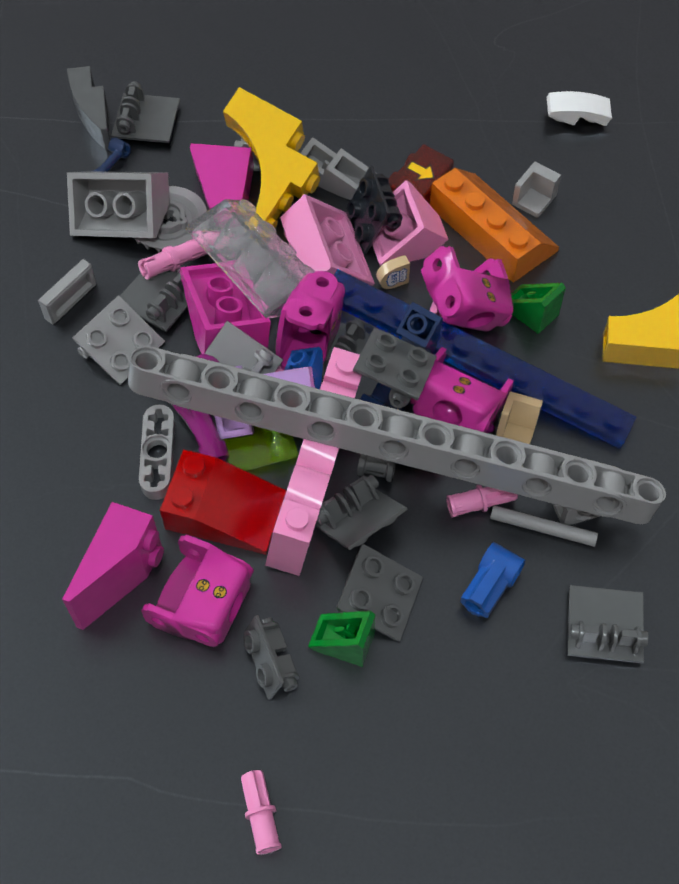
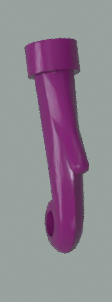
[172,354,230,461]

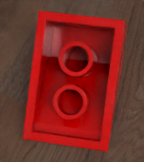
[160,449,286,555]

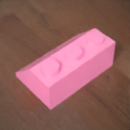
[280,194,375,294]

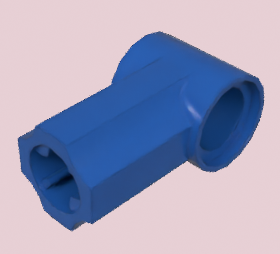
[460,542,526,618]

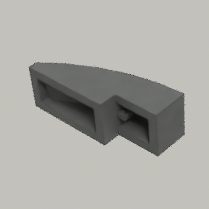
[67,66,111,150]

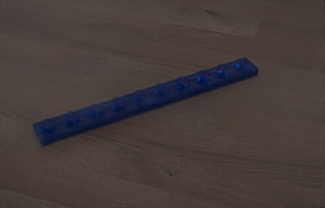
[334,269,637,449]

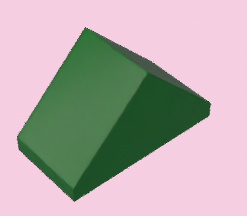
[511,283,566,334]
[308,611,376,667]

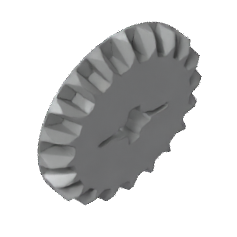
[135,186,208,253]

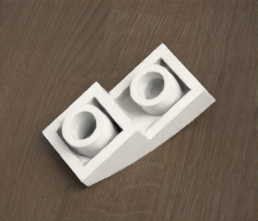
[547,91,612,126]

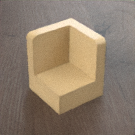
[496,391,543,444]

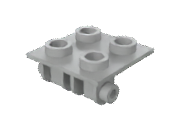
[72,295,165,385]
[204,321,283,374]

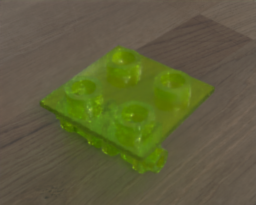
[222,426,299,471]

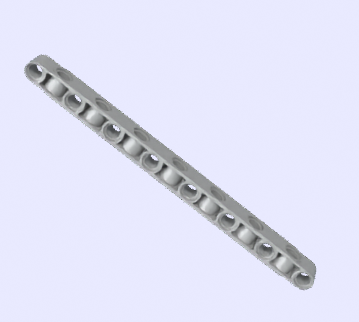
[128,346,666,524]

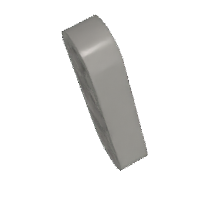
[139,404,176,500]

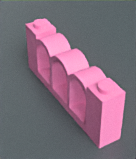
[265,347,362,576]

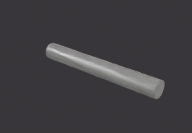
[490,505,598,547]

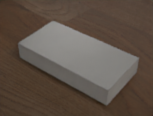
[38,259,97,325]

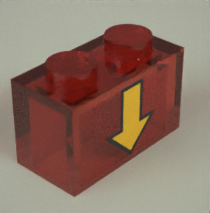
[389,144,454,204]

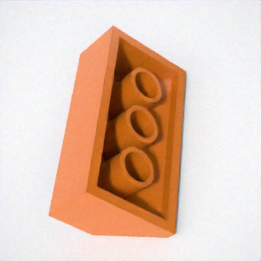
[430,168,559,283]

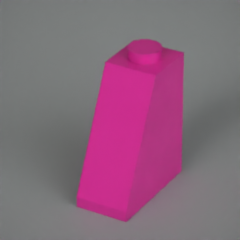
[190,143,254,228]

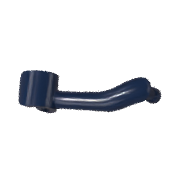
[82,138,131,172]

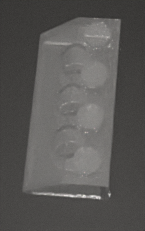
[185,199,315,318]

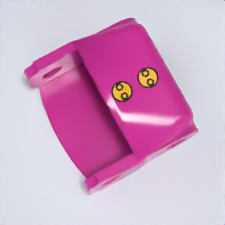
[421,246,513,332]
[276,271,345,370]
[410,347,514,433]
[141,534,254,647]

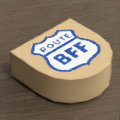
[376,255,410,289]

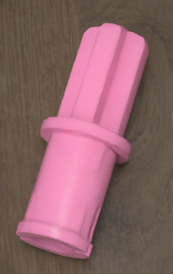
[446,485,518,518]
[241,770,282,855]

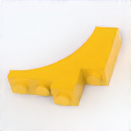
[223,87,320,245]
[603,294,679,369]

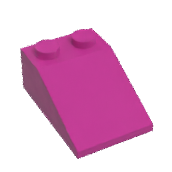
[180,260,271,354]
[62,502,164,630]

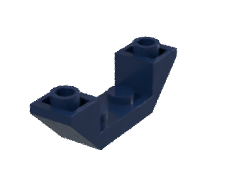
[360,302,443,411]

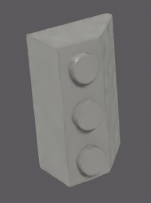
[67,171,169,238]

